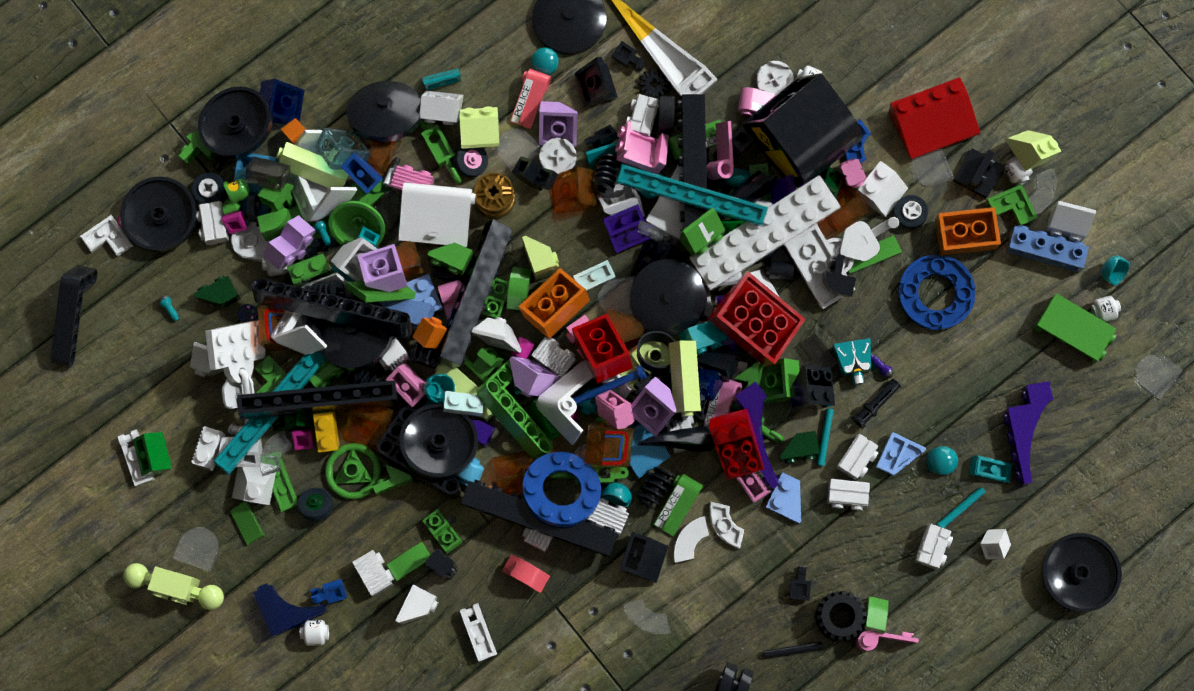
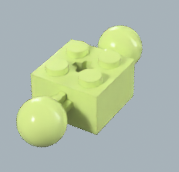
[123,563,224,610]

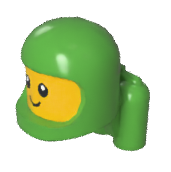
[222,179,250,215]

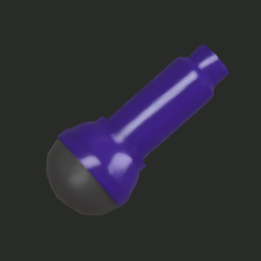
[871,355,894,379]

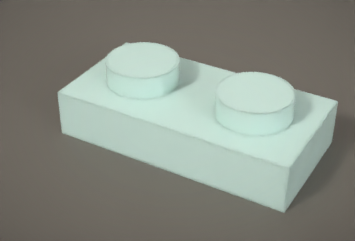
[573,260,616,291]
[443,391,483,416]

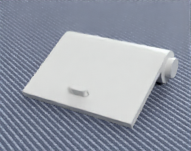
[399,182,476,247]

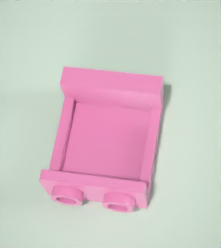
[616,121,669,175]

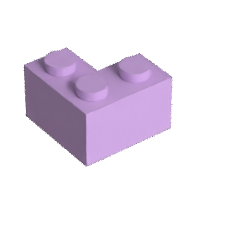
[262,215,315,270]

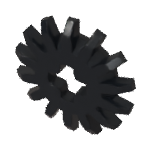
[638,68,671,99]

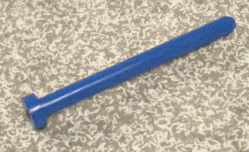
[572,365,647,405]

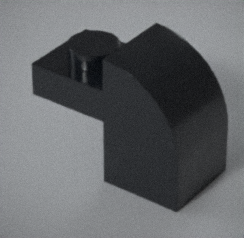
[512,156,559,191]
[822,254,856,297]

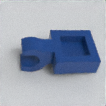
[310,579,347,604]

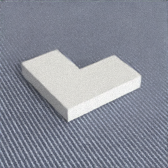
[80,215,133,256]

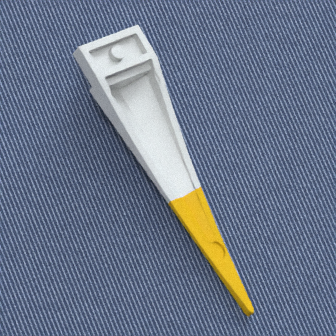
[611,0,718,96]

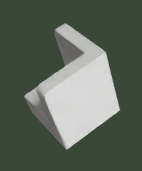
[980,529,1011,559]

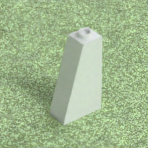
[645,165,683,243]

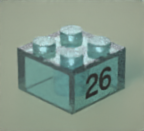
[315,128,371,170]

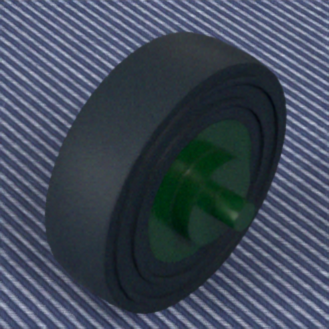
[298,488,333,522]

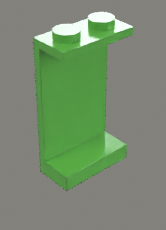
[1034,293,1116,364]

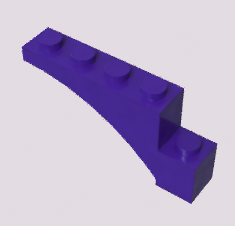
[1003,381,1053,486]
[735,382,781,489]

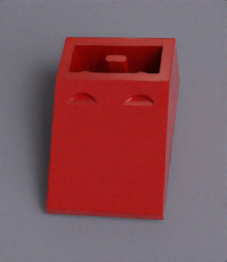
[709,409,764,480]

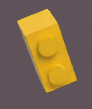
[313,411,340,452]

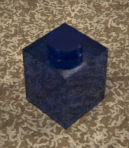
[698,369,723,401]

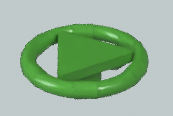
[325,443,381,499]

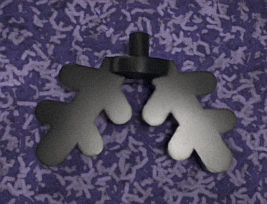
[305,235,338,259]

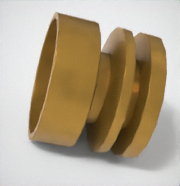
[474,173,515,219]

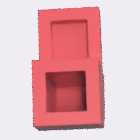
[502,554,550,593]

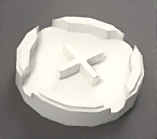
[756,61,794,95]
[539,138,577,175]

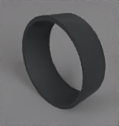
[637,331,676,373]

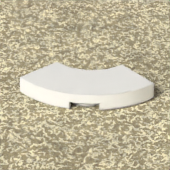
[709,502,744,549]
[674,516,709,563]

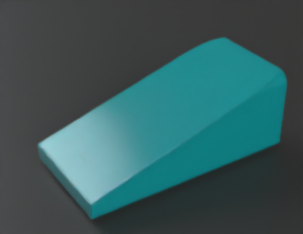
[969,455,1012,483]

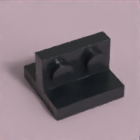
[574,57,618,107]
[953,148,1005,199]

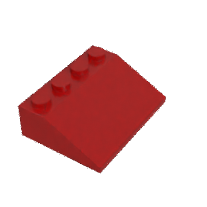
[889,77,981,160]
[708,271,805,367]

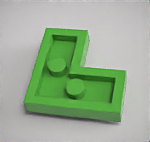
[986,184,1038,226]
[255,355,287,393]

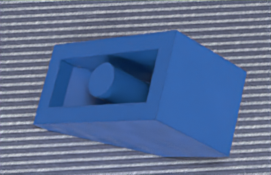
[340,153,383,194]

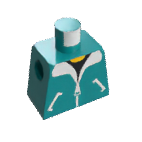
[832,338,871,385]

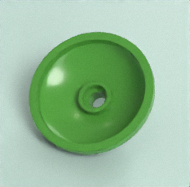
[328,201,385,247]

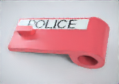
[510,69,551,129]

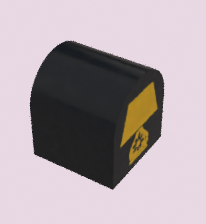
[741,73,862,188]

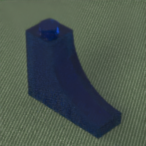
[253,583,329,637]

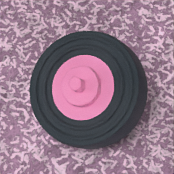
[454,147,488,177]

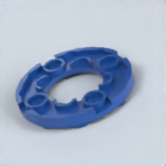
[898,254,975,330]
[522,452,601,527]

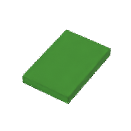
[346,281,416,303]

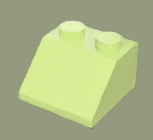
[460,106,499,149]
[1005,130,1061,171]
[522,236,559,281]

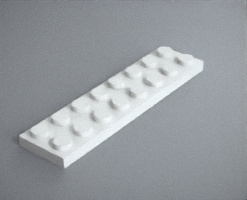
[690,175,841,291]

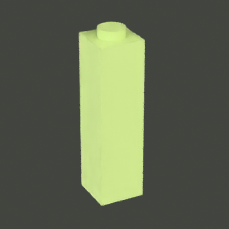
[276,142,348,188]
[669,341,701,417]
[435,363,493,422]

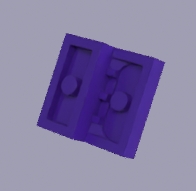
[603,204,651,253]

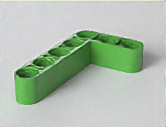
[477,359,553,459]

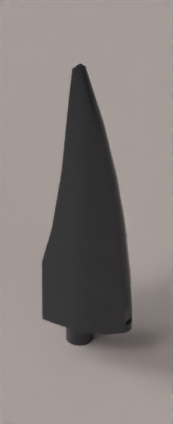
[717,170,778,221]
[637,426,715,452]

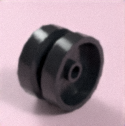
[715,662,754,691]

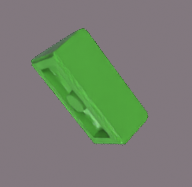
[230,501,265,545]

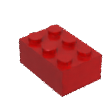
[572,314,633,383]

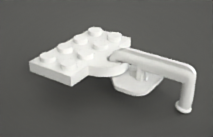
[784,217,899,309]
[205,320,266,434]

